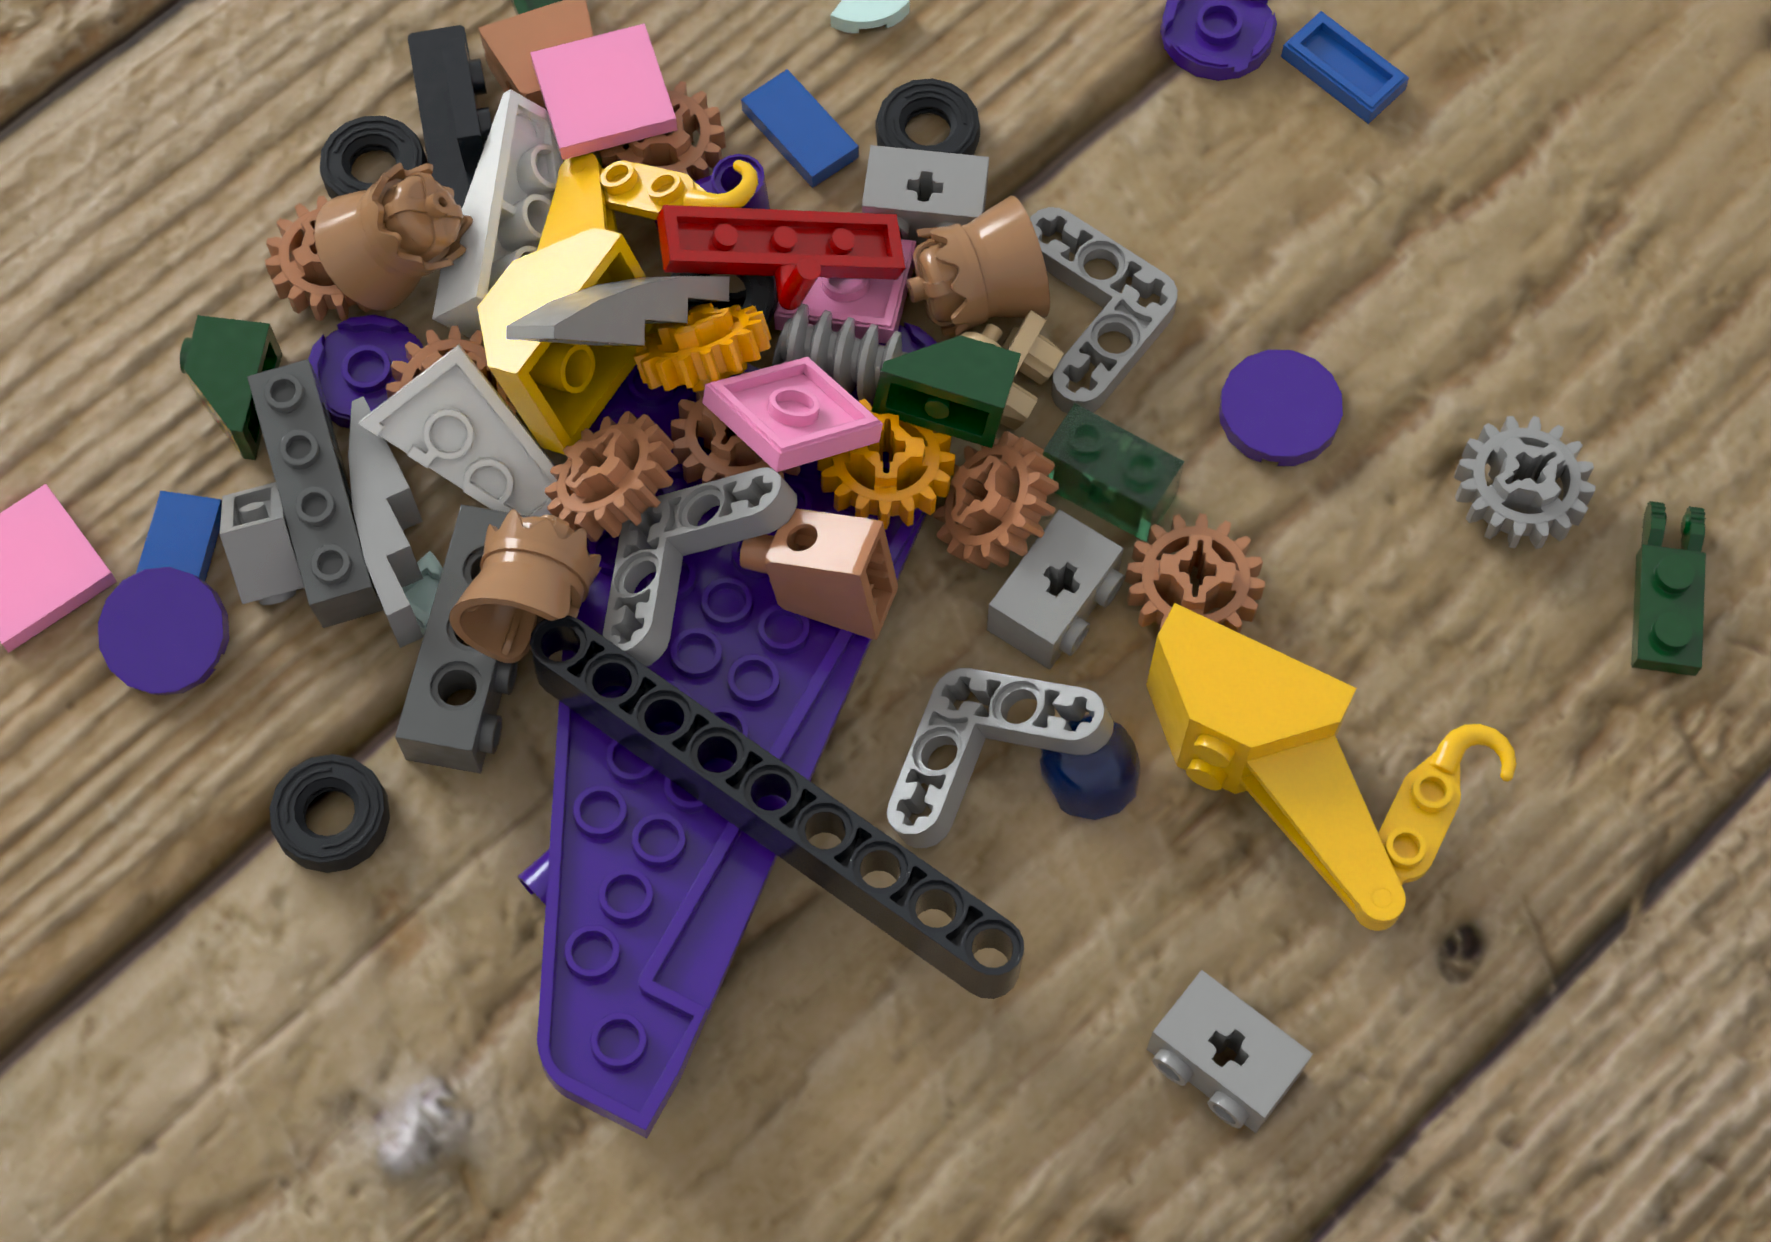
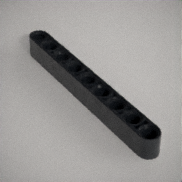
[530,615,1024,999]

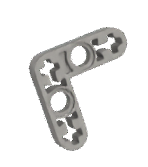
[1030,207,1178,416]
[603,467,797,667]
[887,668,1114,848]

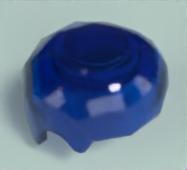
[1039,714,1141,820]

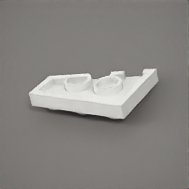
[358,344,558,517]

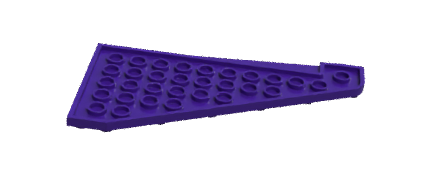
[537,363,937,1139]

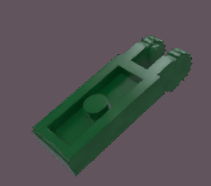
[1631,501,1706,676]

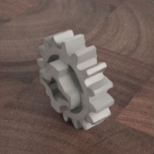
[1454,416,1596,549]

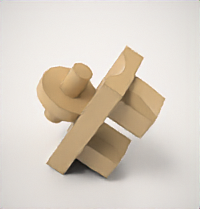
[961,310,1064,430]

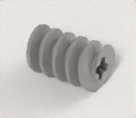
[772,303,907,404]

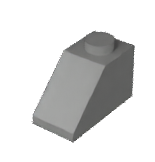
[220,482,304,605]

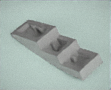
[506,276,730,346]
[348,396,423,648]

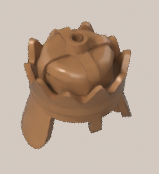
[314,163,473,311]
[906,196,1050,336]
[449,509,601,663]

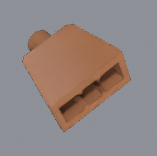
[479,0,593,110]
[740,508,898,640]

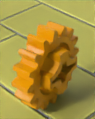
[633,303,772,392]
[817,399,955,529]

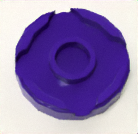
[1160,0,1277,81]
[308,315,424,429]
[1219,350,1343,466]
[98,567,230,695]

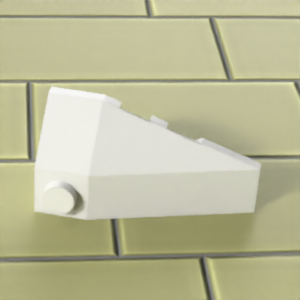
[432,89,563,338]

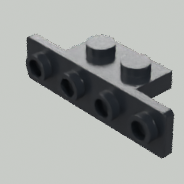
[408,25,493,208]

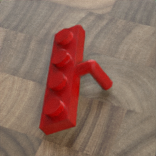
[657,205,905,310]

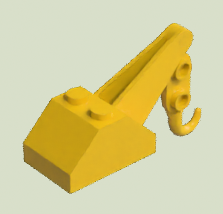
[477,153,758,455]
[1146,603,1517,931]

